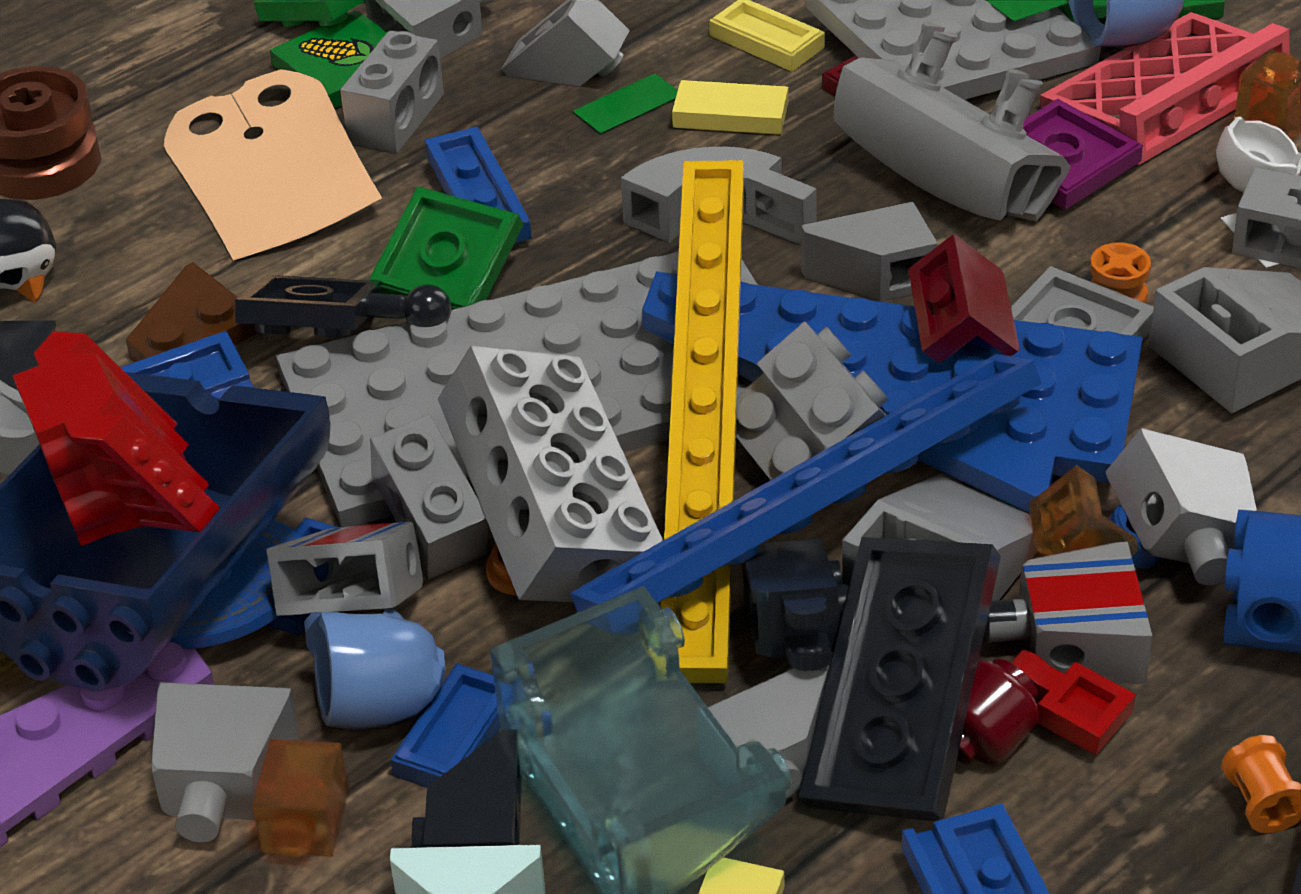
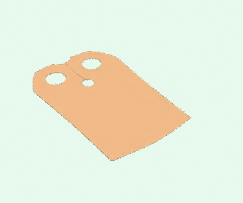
[164,69,382,261]

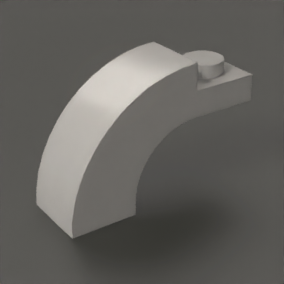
[621,147,817,245]

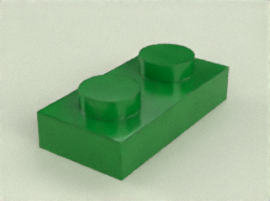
[253,0,366,27]

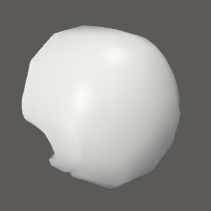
[1216,116,1301,192]

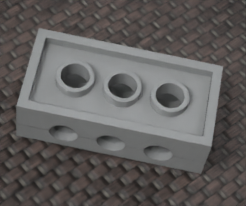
[437,345,663,602]

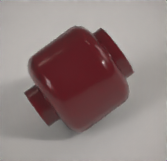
[957,658,1039,765]

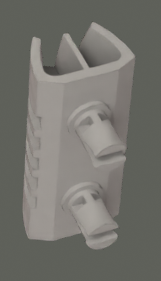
[834,22,1071,221]

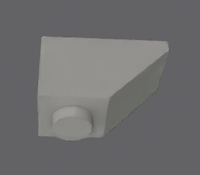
[501,0,630,86]
[700,665,830,814]

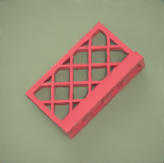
[1040,12,1290,166]

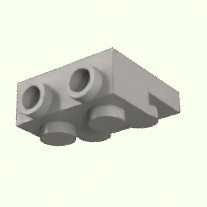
[736,321,889,480]

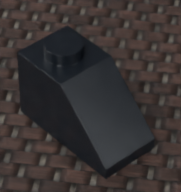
[411,729,522,848]

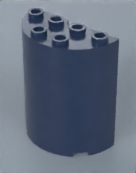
[0,372,331,691]

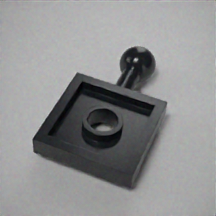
[235,275,452,338]

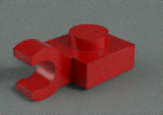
[1011,650,1136,756]

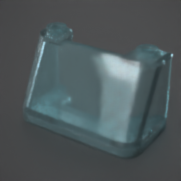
[490,586,791,894]

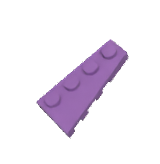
[0,642,215,847]

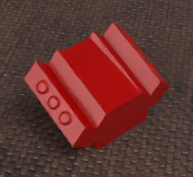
[13,331,220,546]

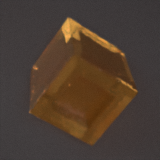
[1029,465,1139,556]

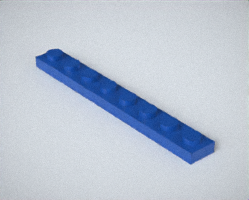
[570,354,1042,630]

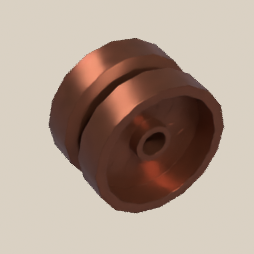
[0,66,101,200]

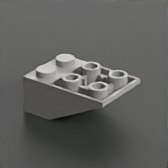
[1150,267,1301,414]
[842,473,1058,601]

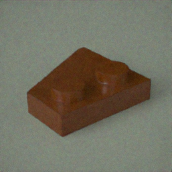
[126,262,258,362]

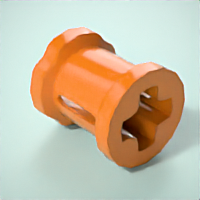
[1221,735,1301,834]

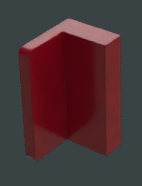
[908,233,1020,364]

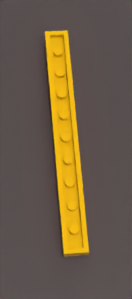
[658,160,744,683]

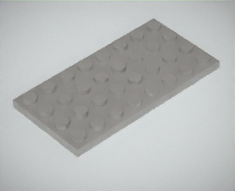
[276,252,758,527]

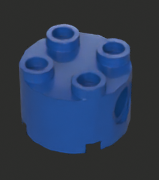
[1224,509,1301,653]

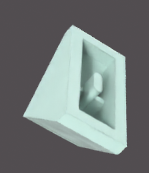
[390,845,546,894]

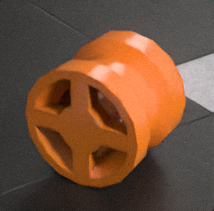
[1090,242,1151,303]

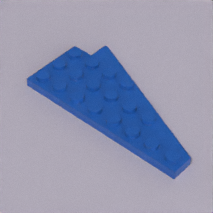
[642,271,1143,517]

